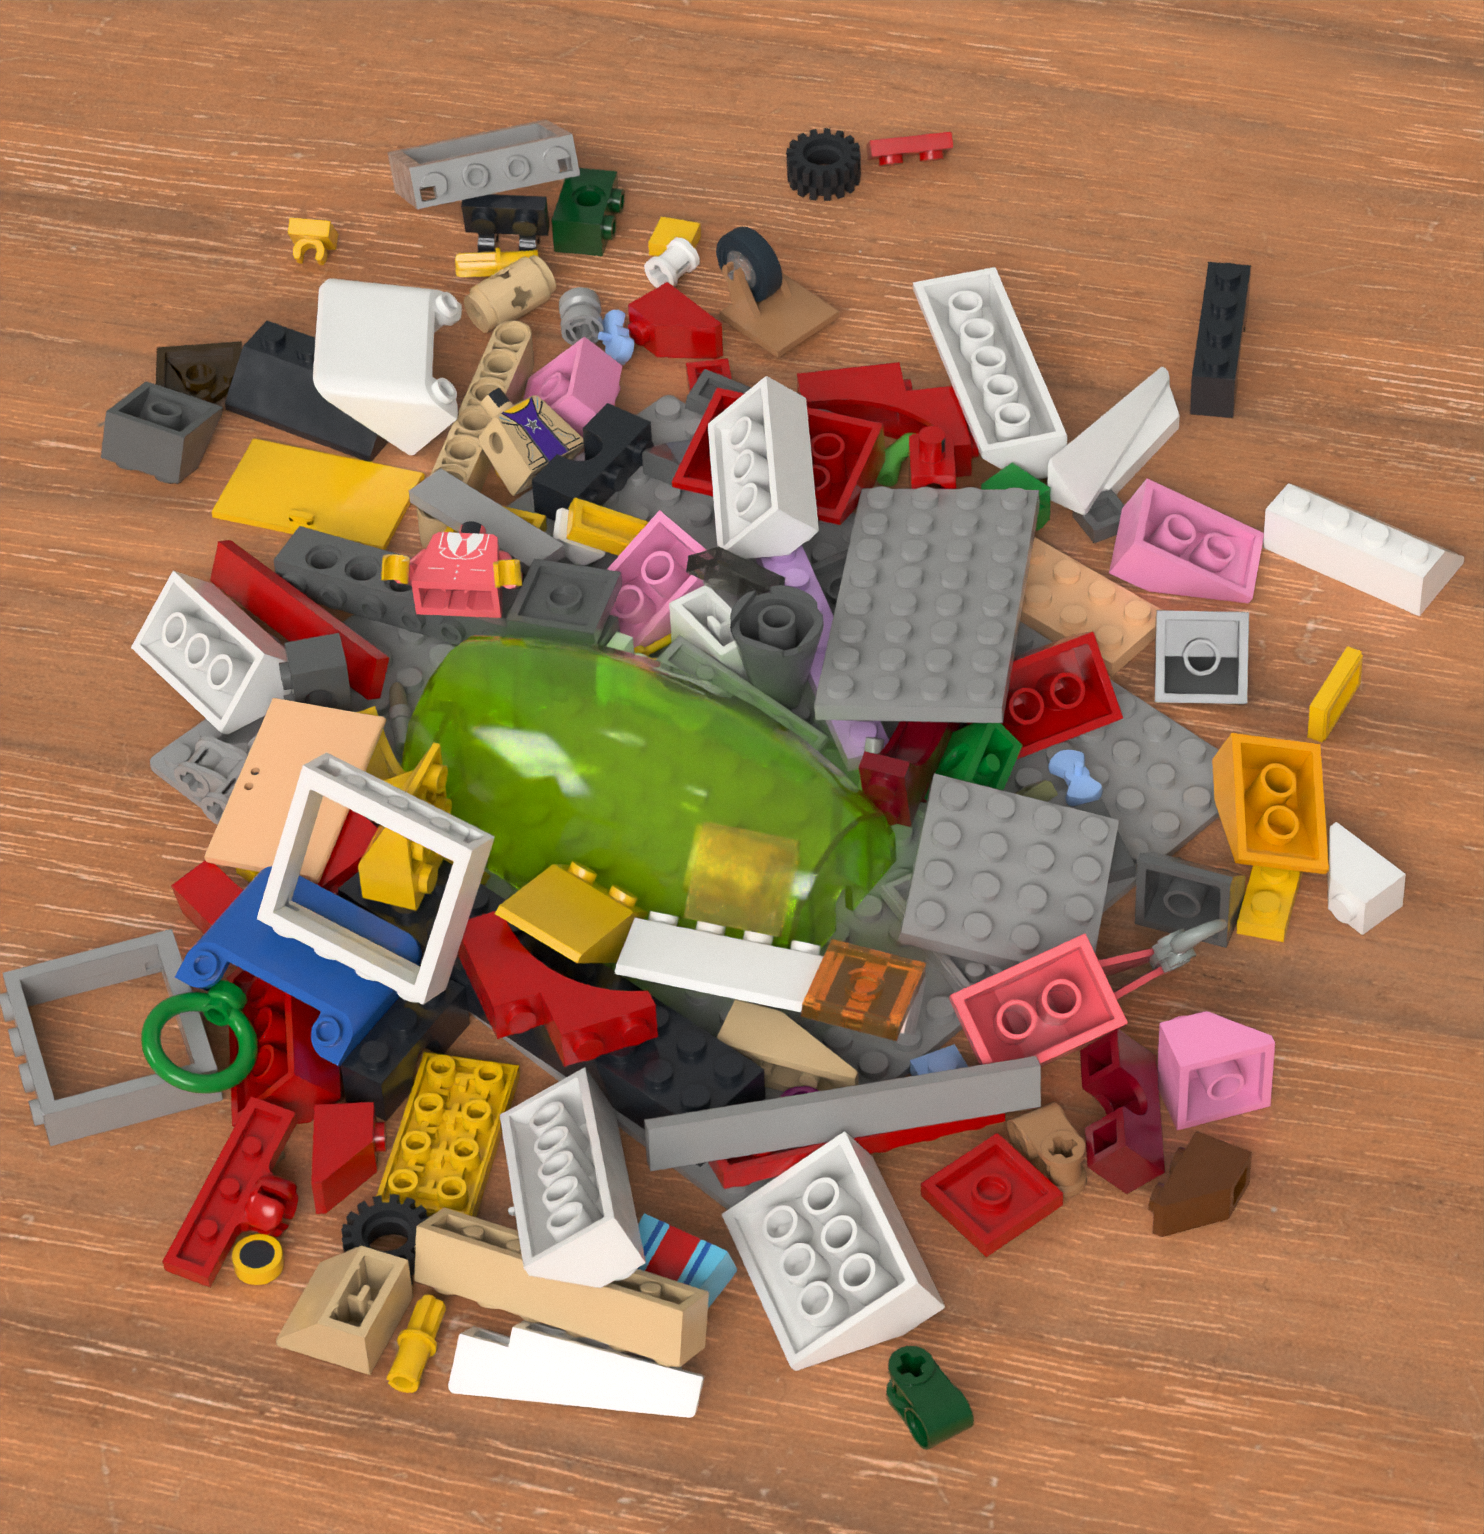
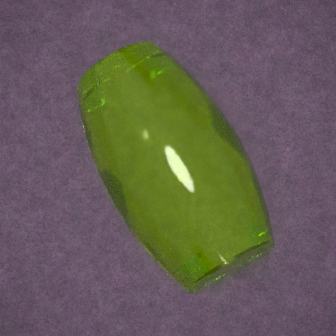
[401,633,897,949]

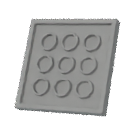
[898,774,1119,969]

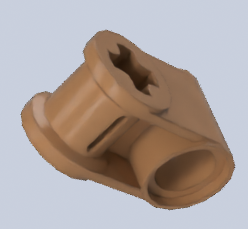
[1007,1101,1087,1198]

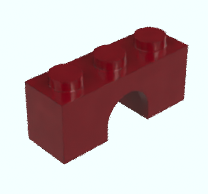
[1080,1028,1165,1194]

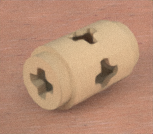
[464,255,556,333]

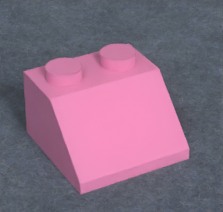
[523,337,622,438]
[1157,1011,1275,1130]

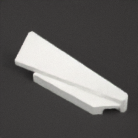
[1048,367,1180,516]
[448,1320,705,1418]

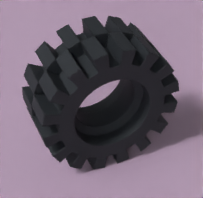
[786,128,861,201]
[341,1194,430,1285]

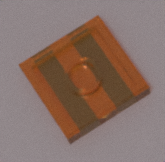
[801,939,926,1041]

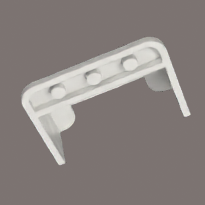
[313,278,462,455]

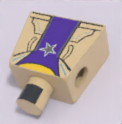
[479,388,584,496]

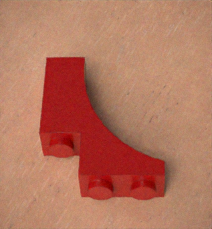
[797,362,979,478]
[458,911,658,1067]

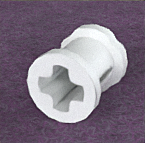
[644,237,700,288]

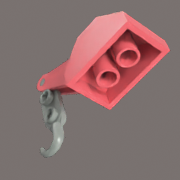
[949,919,1227,1067]

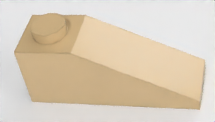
[716,999,858,1092]

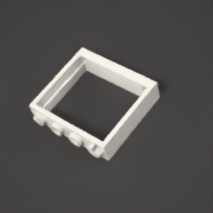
[257,753,495,1004]

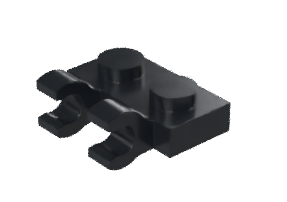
[461,194,550,252]

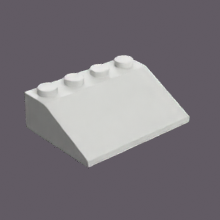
[722,1131,945,1371]

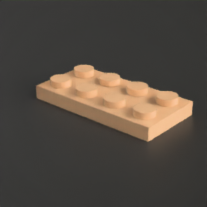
[1020,537,1162,676]

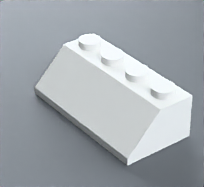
[708,376,819,561]
[1263,483,1464,616]
[131,571,291,735]

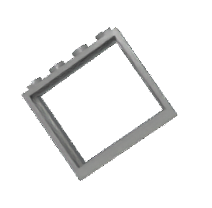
[387,119,580,209]
[0,929,223,1146]

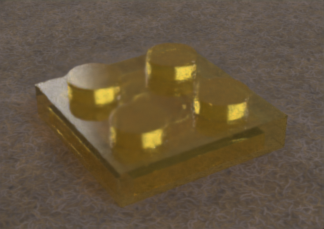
[684,821,801,937]

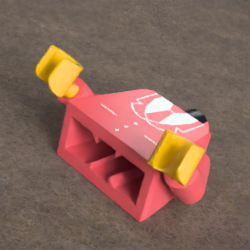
[381,521,523,618]

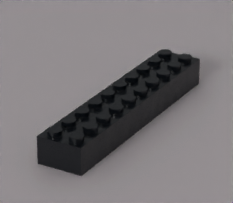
[338,859,766,1167]

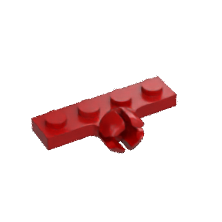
[162,1096,299,1287]

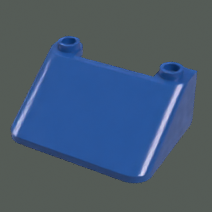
[175,866,422,1067]

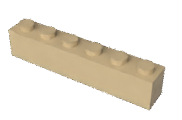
[414,1208,709,1367]

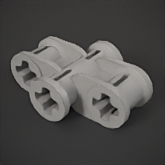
[174,736,258,825]

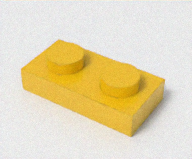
[1237,866,1303,942]

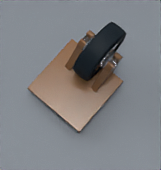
[716,226,840,358]

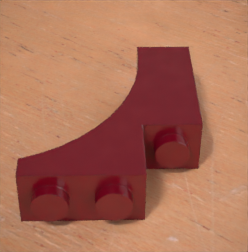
[859,721,961,827]

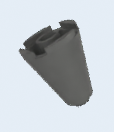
[730,585,824,710]

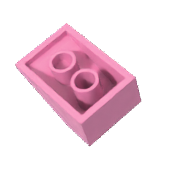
[1109,479,1264,603]
[607,510,738,648]

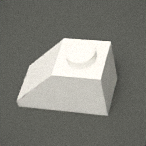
[1327,822,1406,935]

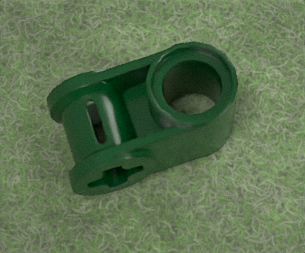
[886,1346,974,1450]

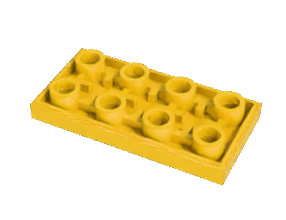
[377,1052,520,1217]

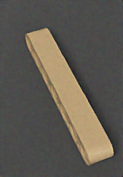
[417,321,534,548]

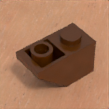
[1148,1131,1252,1237]

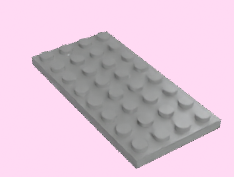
[814,486,1040,723]

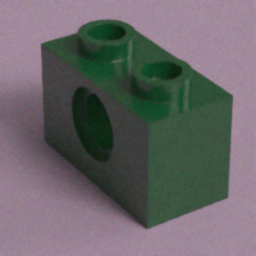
[551,168,625,257]

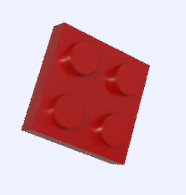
[921,1133,1063,1257]

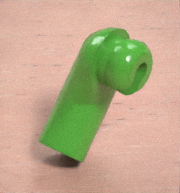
[877,432,917,487]

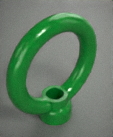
[141,980,258,1094]

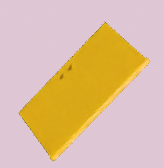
[212,438,425,550]

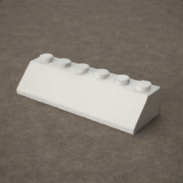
[913,267,1067,479]
[614,911,927,1036]
[500,1067,646,1288]

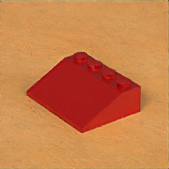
[672,387,885,525]

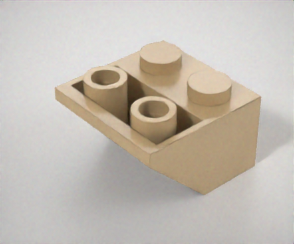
[276,1246,413,1375]

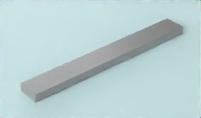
[644,1056,1041,1171]

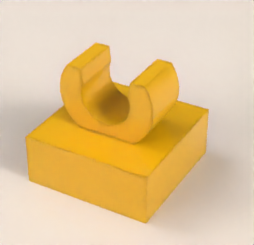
[287,218,338,265]

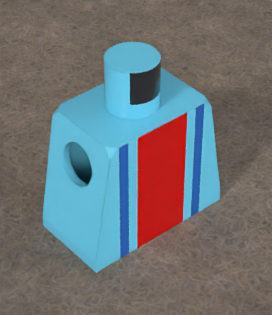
[638,1213,737,1308]

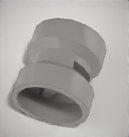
[559,287,604,345]

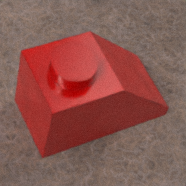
[628,282,723,359]
[311,1102,387,1214]

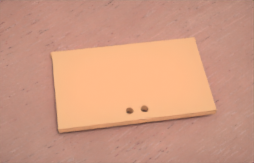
[204,698,386,884]

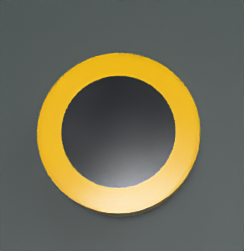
[232,1234,284,1285]

